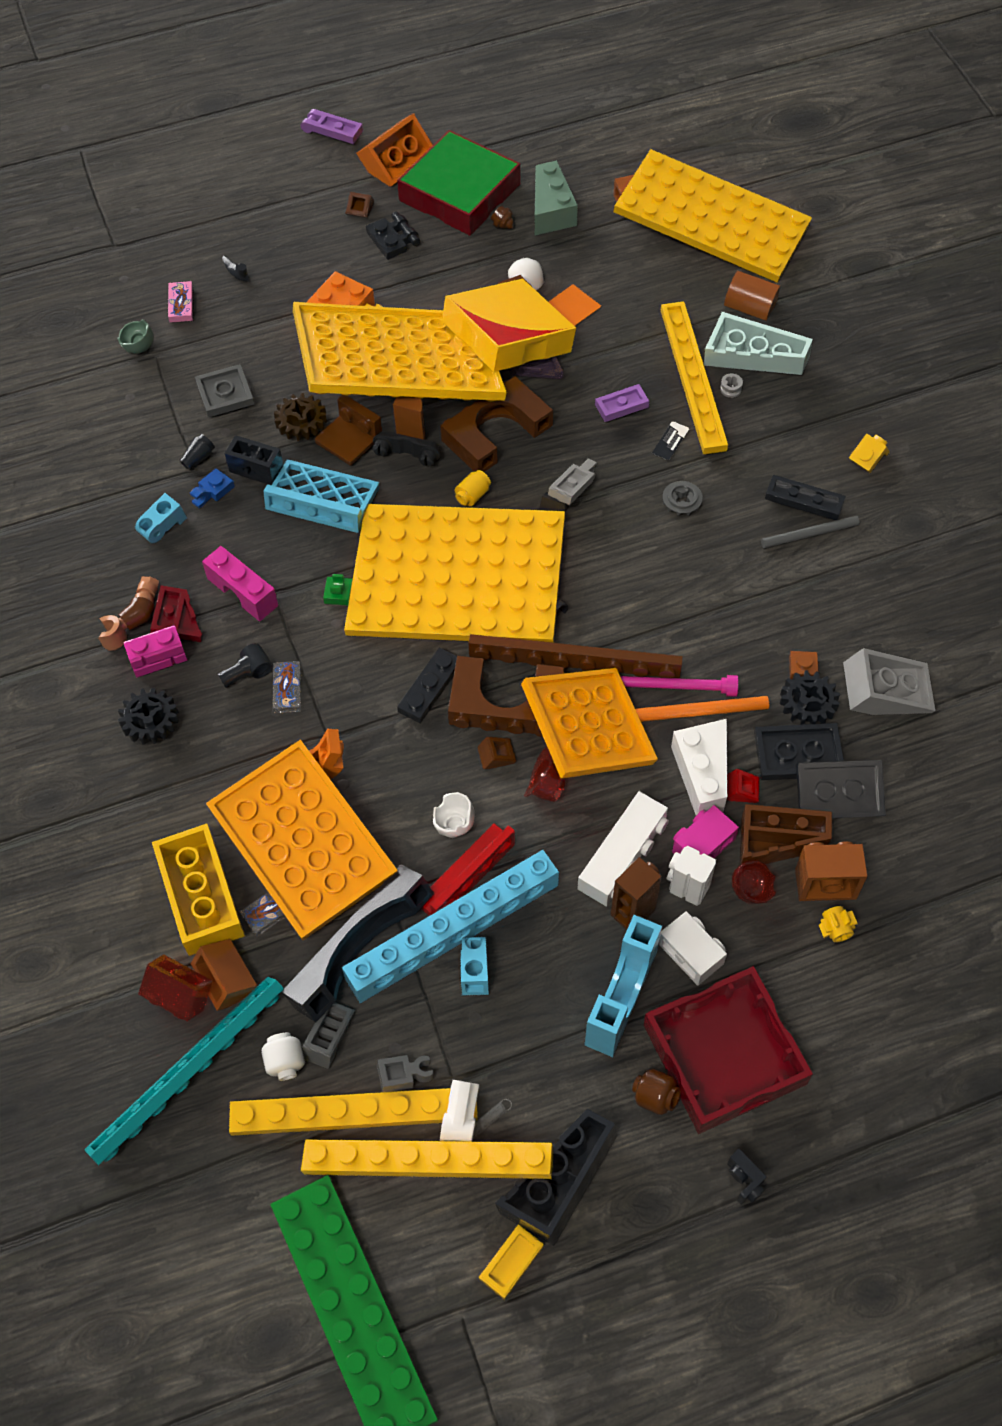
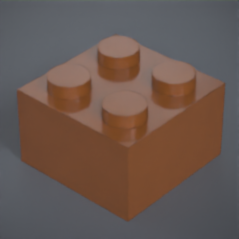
[795,842,867,901]

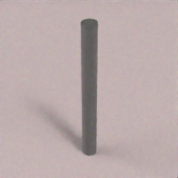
[761,515,860,549]

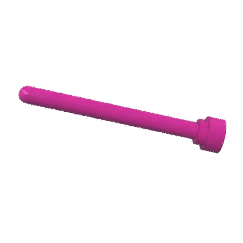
[620,675,738,697]

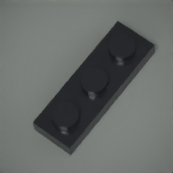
[765,475,846,520]
[397,647,457,724]

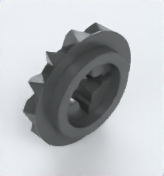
[663,481,703,516]

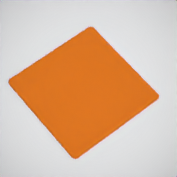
[549,285,601,326]

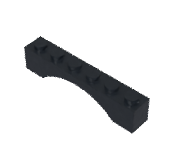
[281,864,434,1023]

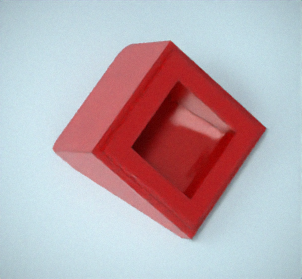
[726,769,759,803]

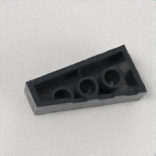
[495,1109,617,1246]

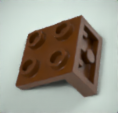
[315,395,382,465]

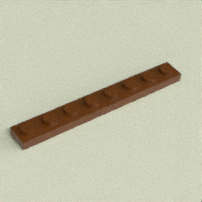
[468,634,683,678]

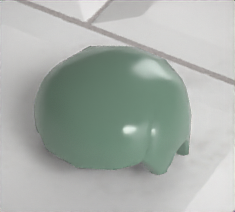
[117,320,154,354]

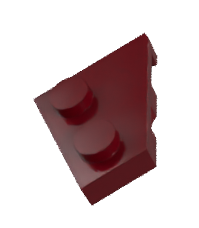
[150,585,202,642]

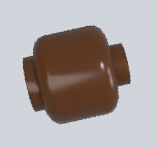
[632,1069,681,1115]

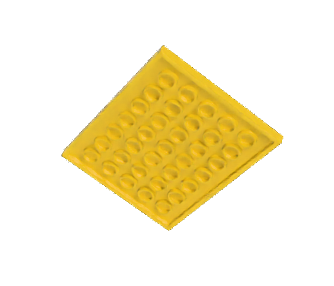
[293,302,507,401]
[344,504,565,643]

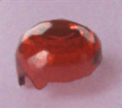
[732,860,776,904]

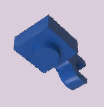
[190,469,234,508]

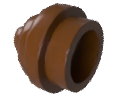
[491,205,513,229]

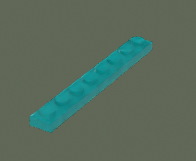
[84,977,284,1165]

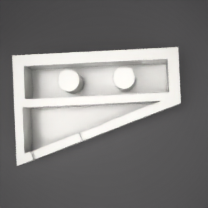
[671,719,727,815]

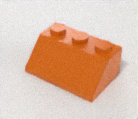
[356,113,433,187]

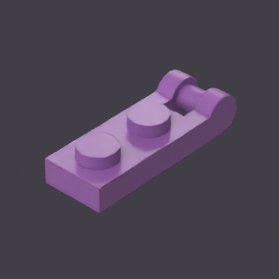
[300,109,363,144]

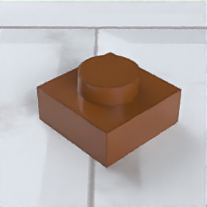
[789,651,818,679]

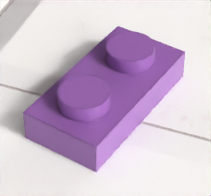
[595,384,649,422]

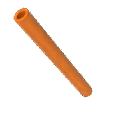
[635,696,769,722]

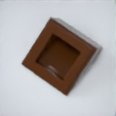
[346,192,374,218]
[478,737,516,769]

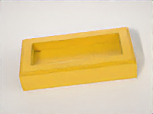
[479,1224,544,1300]

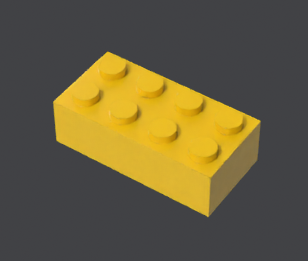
[152,824,245,956]

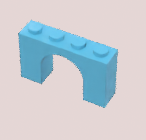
[585,915,662,1057]

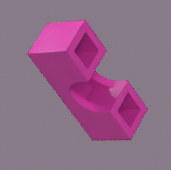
[202,546,278,622]

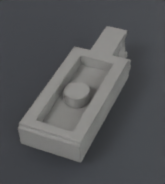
[548,458,597,505]

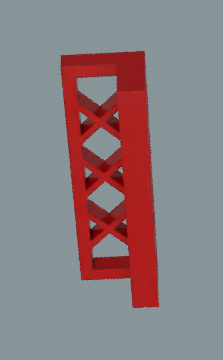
[421,823,515,916]

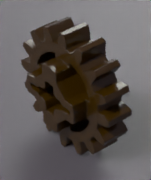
[274,393,327,441]

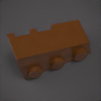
[739,804,832,870]

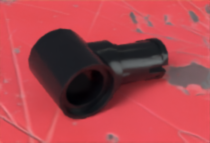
[218,643,273,688]

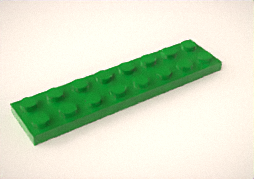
[270,1175,438,1426]

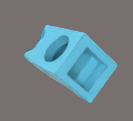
[135,493,187,543]
[461,937,489,995]

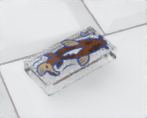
[273,661,301,713]
[239,892,286,937]

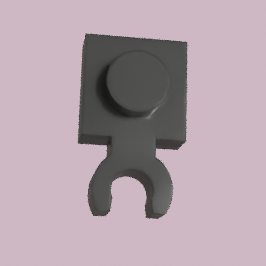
[377,1055,433,1093]

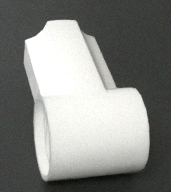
[440,1080,479,1142]

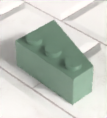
[535,161,578,235]

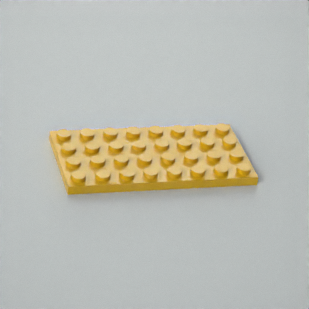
[613,149,812,283]

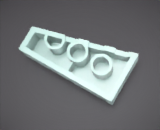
[704,312,813,375]

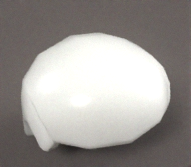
[508,258,544,290]
[433,792,475,838]

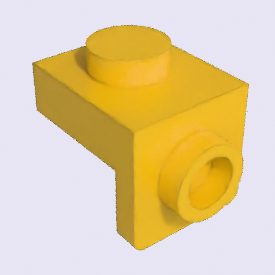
[849,434,889,473]

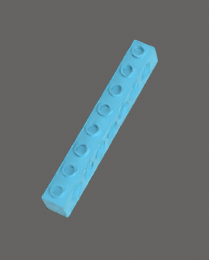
[342,850,559,1003]

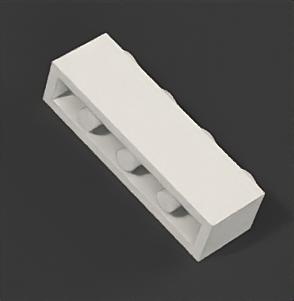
[578,791,669,907]

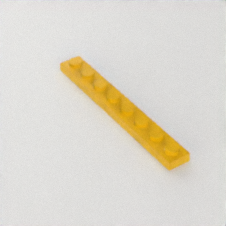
[661,302,728,454]
[229,1088,478,1136]
[301,1140,554,1179]

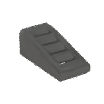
[302,1002,355,1069]

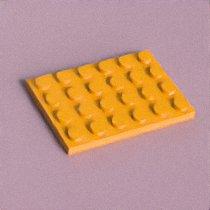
[206,740,398,940]

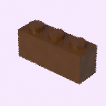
[611,857,662,930]

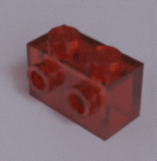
[138,954,213,1022]

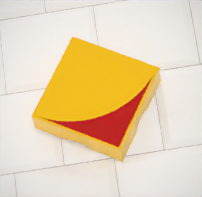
[442,279,576,372]

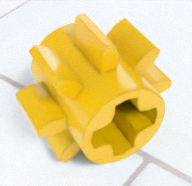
[819,906,858,942]

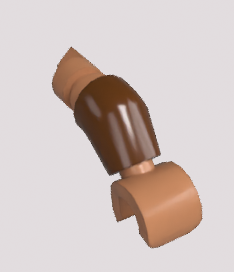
[99,577,159,651]

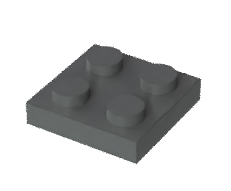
[195,364,254,417]

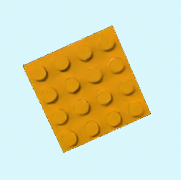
[521,668,658,779]

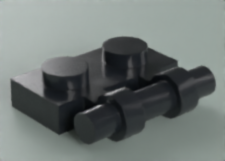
[366,211,420,260]

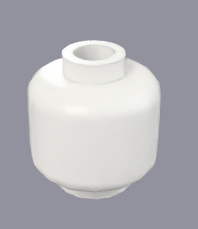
[261,1032,305,1081]

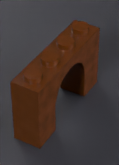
[440,376,553,472]
[448,656,564,737]

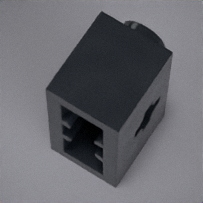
[224,435,284,485]

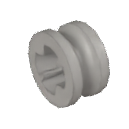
[720,373,743,398]

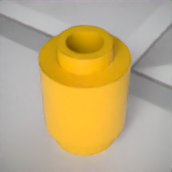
[455,470,491,506]

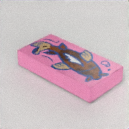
[168,281,193,323]

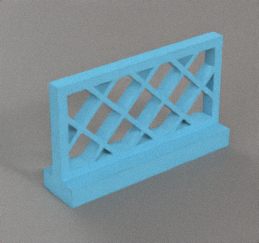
[263,459,379,533]

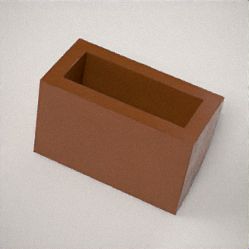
[724,271,780,321]
[393,396,425,440]
[190,939,257,1011]

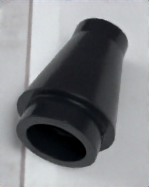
[179,434,215,470]

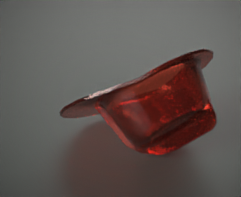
[524,746,565,802]

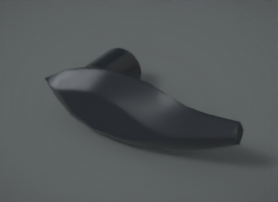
[222,255,249,281]

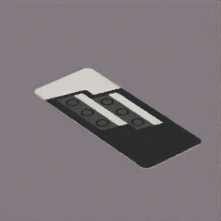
[652,422,689,460]

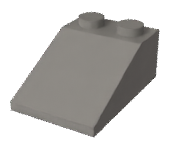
[843,648,936,715]

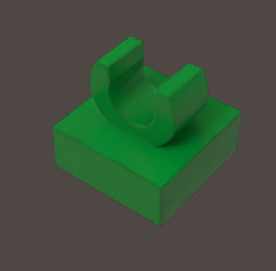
[323,574,353,606]

